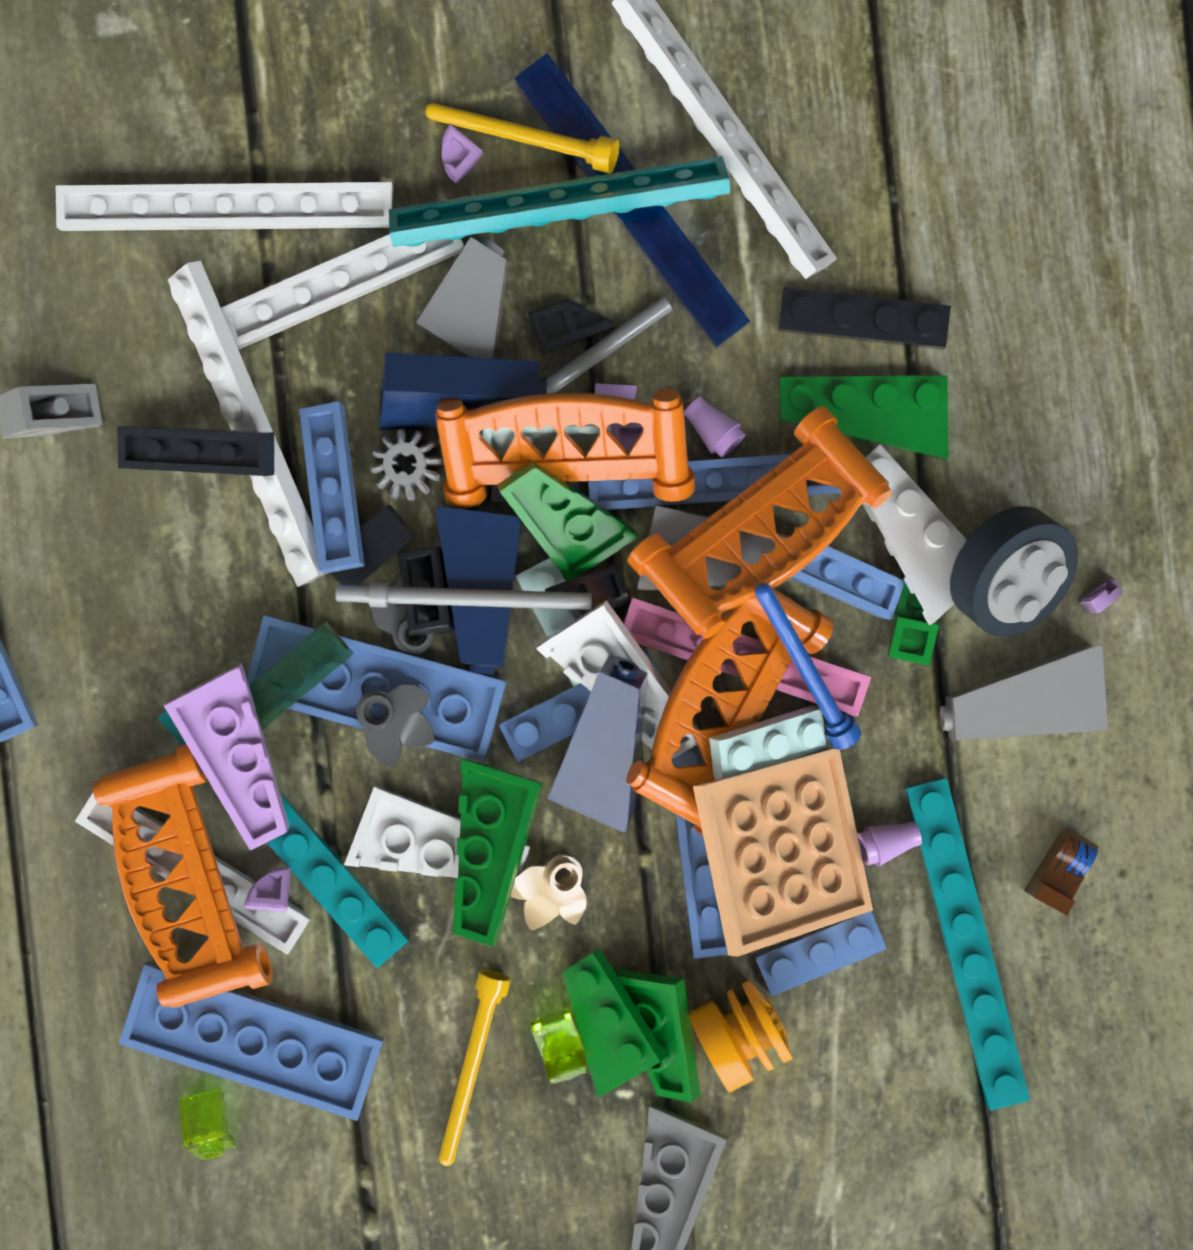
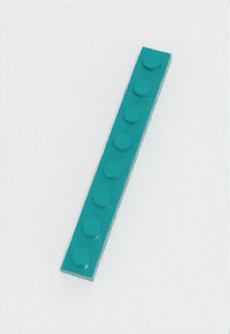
[388,156,730,247]
[158,710,410,968]
[904,777,1031,1111]

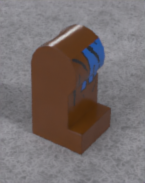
[1024,828,1098,916]

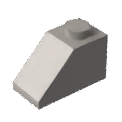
[0,384,103,439]

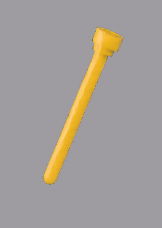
[425,103,619,174]
[439,970,511,1166]

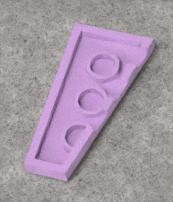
[164,663,290,850]

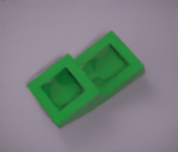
[887,573,939,666]

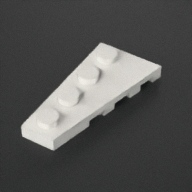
[863,444,967,625]
[536,600,699,759]
[344,786,531,878]

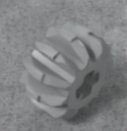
[370,429,442,501]

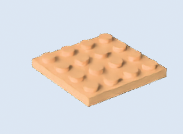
[693,748,873,956]

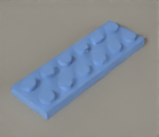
[247,615,507,762]
[119,961,385,1121]

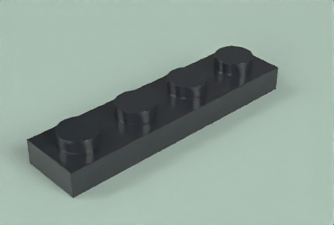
[778,287,951,350]
[117,426,274,476]

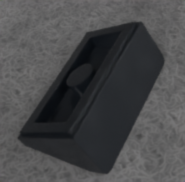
[398,545,455,635]

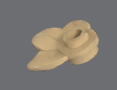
[511,854,587,930]

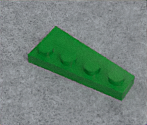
[779,375,948,460]
[453,758,543,947]

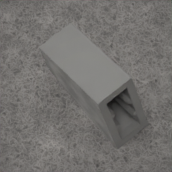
[416,237,509,359]

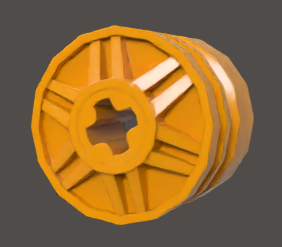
[688,979,793,1093]

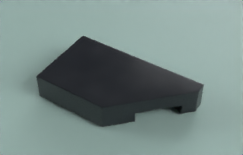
[528,299,615,354]
[545,563,630,614]

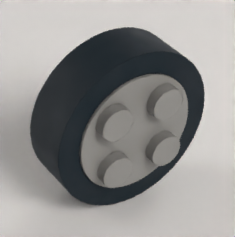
[950,506,1078,637]

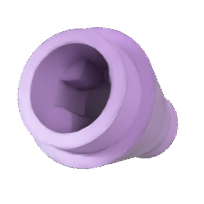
[684,397,745,458]
[857,821,922,867]

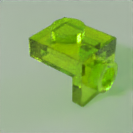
[530,1008,589,1084]
[179,1088,236,1160]

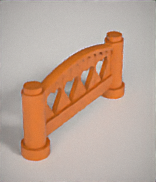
[435,388,695,509]
[628,406,892,639]
[626,572,833,835]
[92,744,273,1008]

